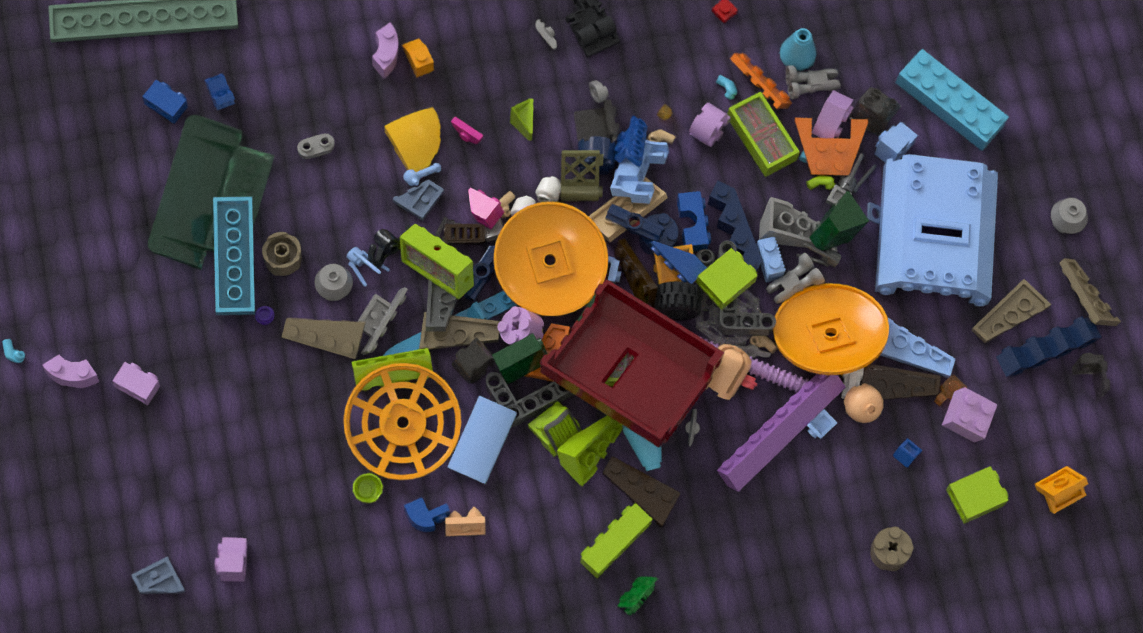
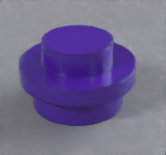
[255,306,275,325]

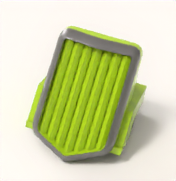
[528,401,582,457]

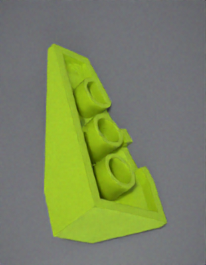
[557,415,623,486]

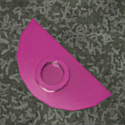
[451,117,483,144]

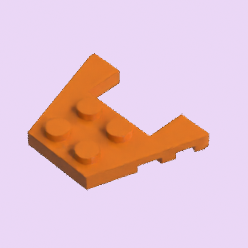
[794,118,868,176]

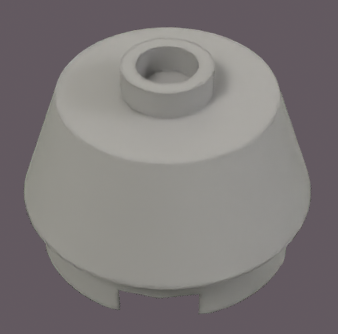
[1051,198,1088,234]
[315,264,353,301]

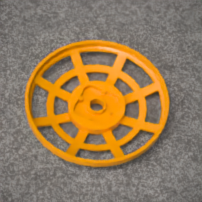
[344,363,461,480]

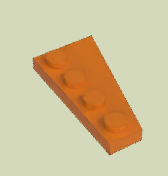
[730,53,792,109]

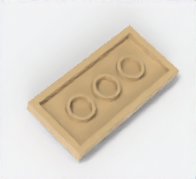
[589,177,668,242]

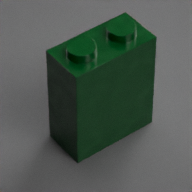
[492,333,548,385]

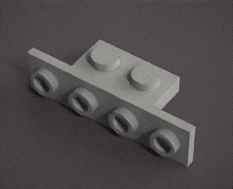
[358,287,408,355]

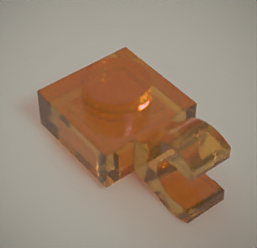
[934,374,967,406]

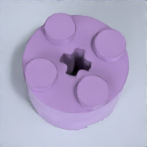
[689,102,731,147]
[497,306,544,345]

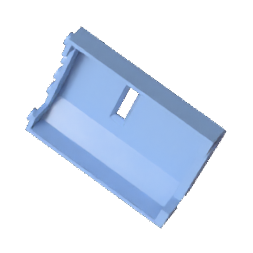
[875,154,998,306]

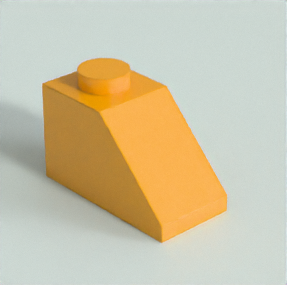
[402,39,434,77]

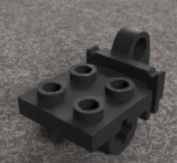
[565,0,620,58]

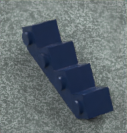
[708,181,762,272]
[996,316,1102,377]

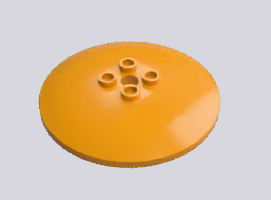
[493,202,608,316]
[773,283,889,375]

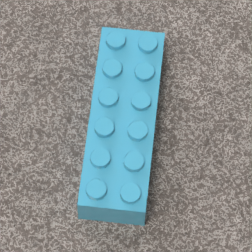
[896,49,1009,151]
[213,197,255,315]

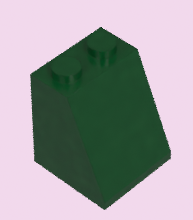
[809,191,869,251]

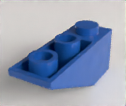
[649,241,707,284]

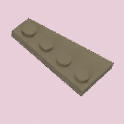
[971,279,1052,343]
[282,318,366,359]

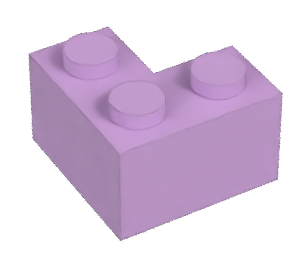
[812,90,854,138]
[215,537,248,582]

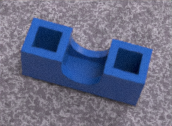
[677,191,711,252]

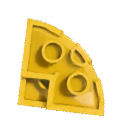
[384,107,441,172]

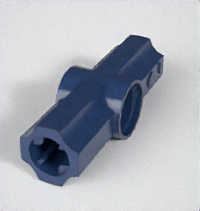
[605,204,664,242]
[463,245,495,302]

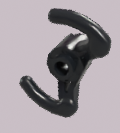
[368,225,411,269]

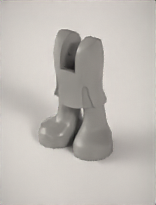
[786,65,841,99]
[766,253,825,304]

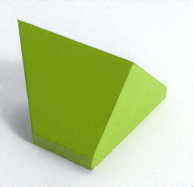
[510,99,533,141]

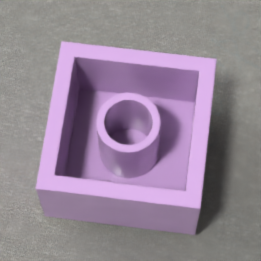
[942,387,997,442]

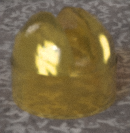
[656,104,672,120]

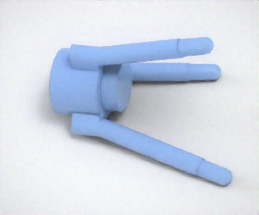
[347,247,390,287]

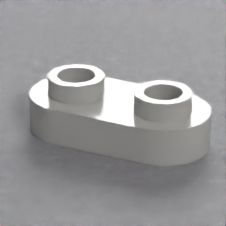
[589,80,609,103]
[297,134,335,159]

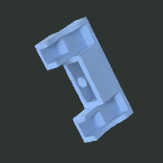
[610,140,669,204]

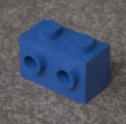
[142,80,188,124]

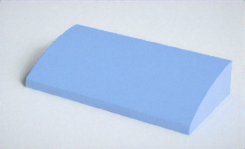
[448,396,517,484]

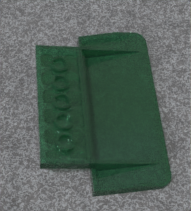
[148,115,275,270]

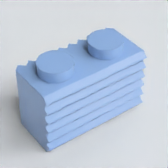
[756,237,786,282]

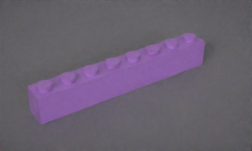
[717,374,846,492]

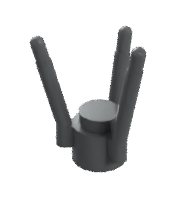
[837,153,877,193]
[796,243,841,268]

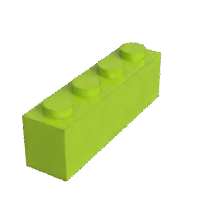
[352,348,433,390]
[580,503,652,578]

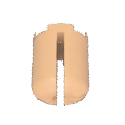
[706,344,752,400]

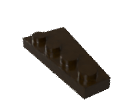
[615,239,658,308]
[861,364,941,400]
[603,456,681,528]

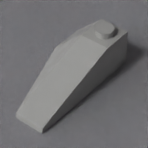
[759,197,837,250]

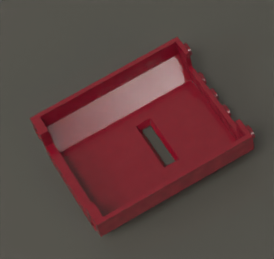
[540,279,724,448]

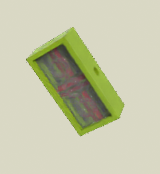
[727,91,800,177]
[400,224,474,299]

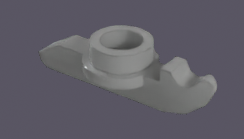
[535,20,557,50]
[734,344,771,358]
[685,409,700,447]

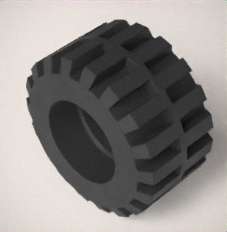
[653,281,702,321]

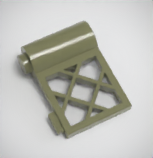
[560,150,603,201]

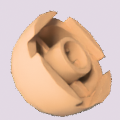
[844,383,883,423]

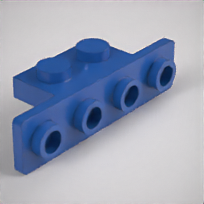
[614,116,648,167]

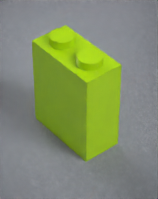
[696,248,758,310]
[946,466,1008,524]

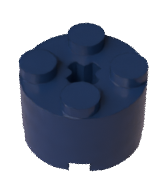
[578,136,615,175]
[639,213,679,255]

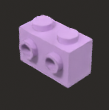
[112,362,160,405]

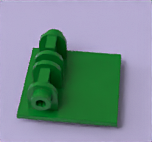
[617,576,658,615]

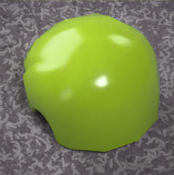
[353,473,383,503]

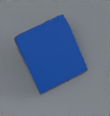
[893,438,922,467]

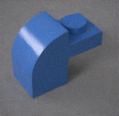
[204,74,235,110]
[404,498,450,532]

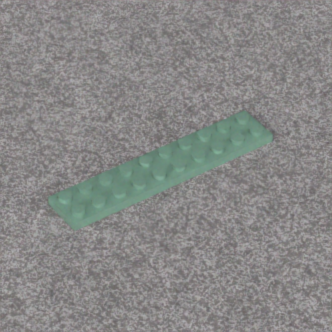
[49,0,238,42]

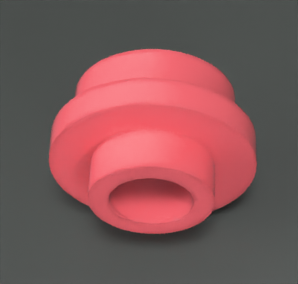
[741,375,758,390]

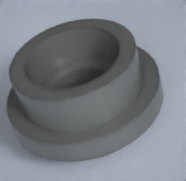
[696,249,715,267]

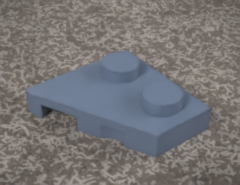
[392,179,444,221]
[131,557,185,594]

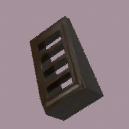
[444,224,485,245]

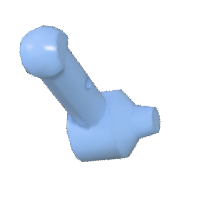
[403,163,441,186]

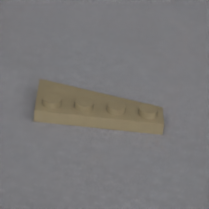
[1059,258,1121,326]
[419,312,500,350]

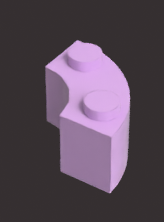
[372,22,398,79]
[42,355,99,388]

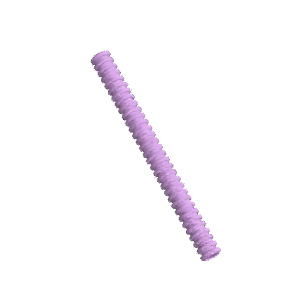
[700,336,809,393]

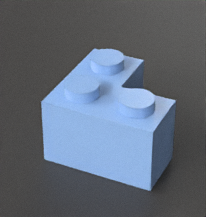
[875,122,918,162]

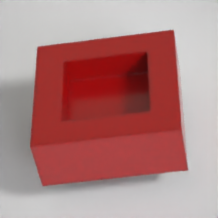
[712,0,738,23]

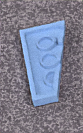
[880,318,955,378]

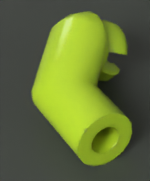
[806,175,835,190]

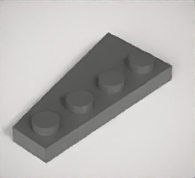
[426,270,457,332]

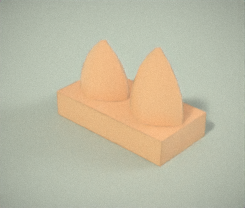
[445,507,485,536]

